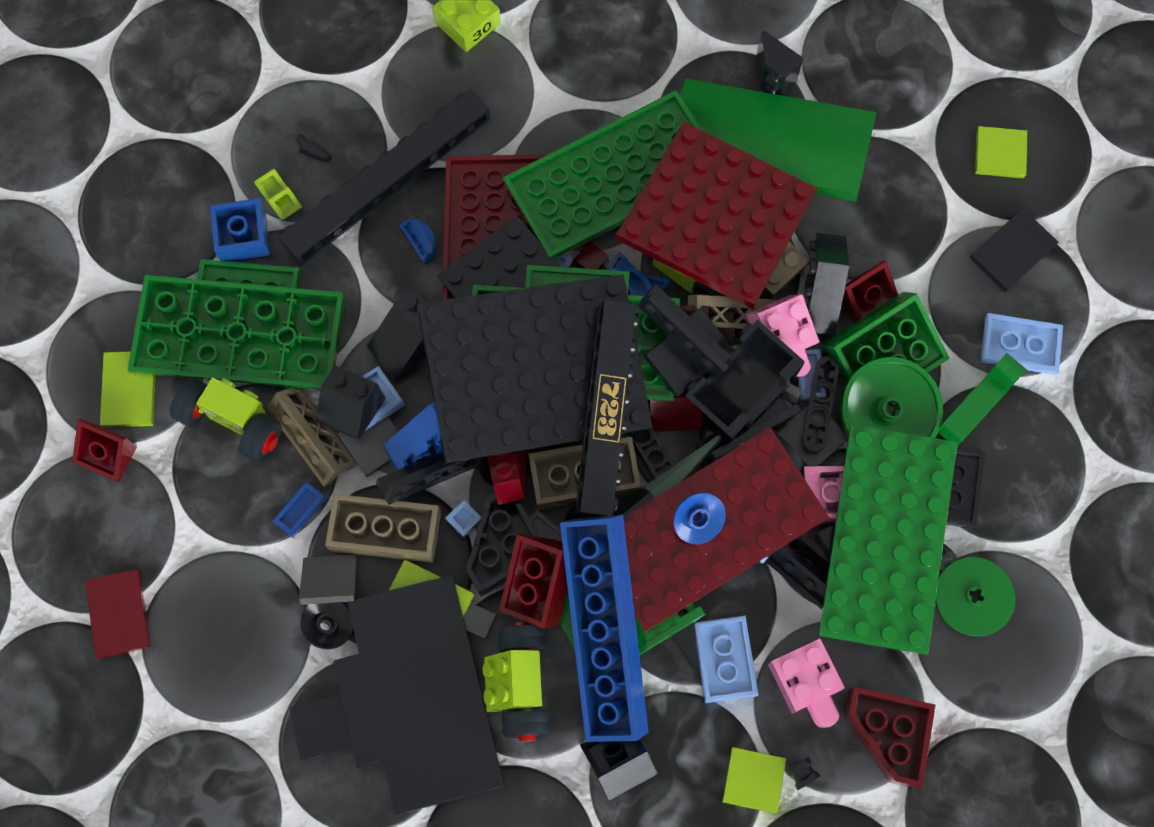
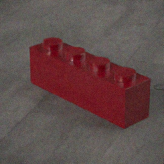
[487,450,528,505]

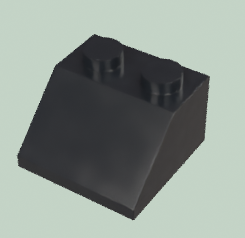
[756,31,803,96]
[316,365,386,440]
[580,739,657,800]

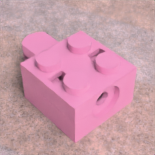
[746,294,819,377]
[801,466,844,524]
[768,639,845,728]

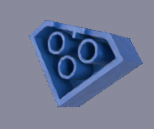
[384,400,443,471]

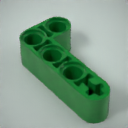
[938,353,1027,447]

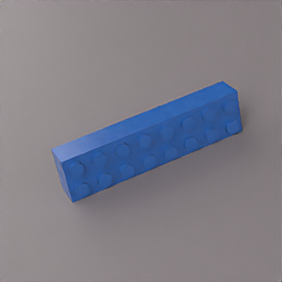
[560,515,649,742]

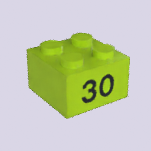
[432,0,501,53]

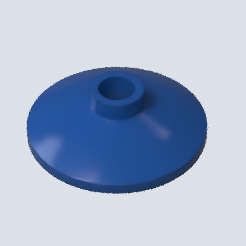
[673,492,726,544]

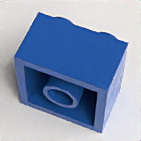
[210,198,271,262]

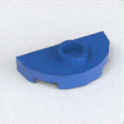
[399,219,436,264]

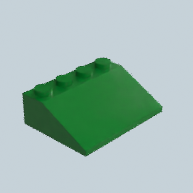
[821,292,950,383]

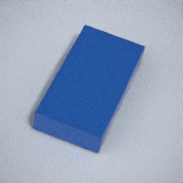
[272,481,327,538]

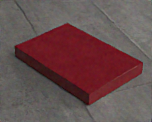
[85,569,151,659]

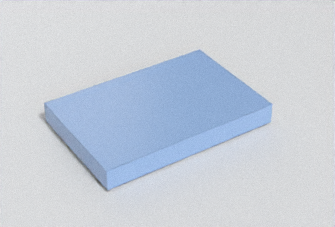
[980,313,1063,375]
[694,615,759,703]

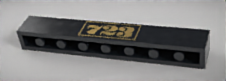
[575,299,639,517]

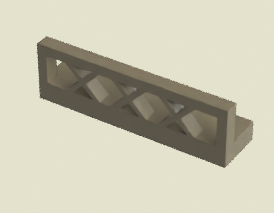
[688,295,777,329]
[266,387,357,487]

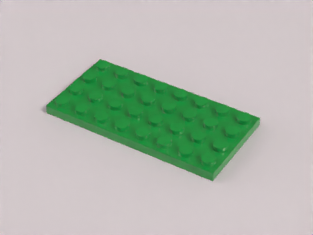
[503,90,702,259]
[818,424,958,655]

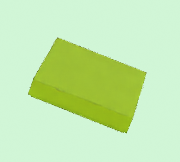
[975,126,1027,179]
[722,747,786,814]

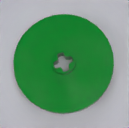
[935,557,1015,637]

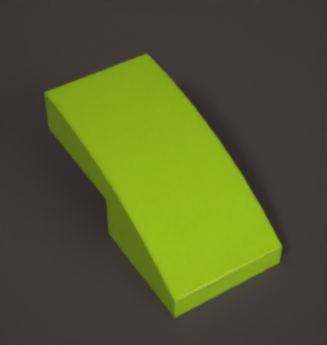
[254,169,303,221]

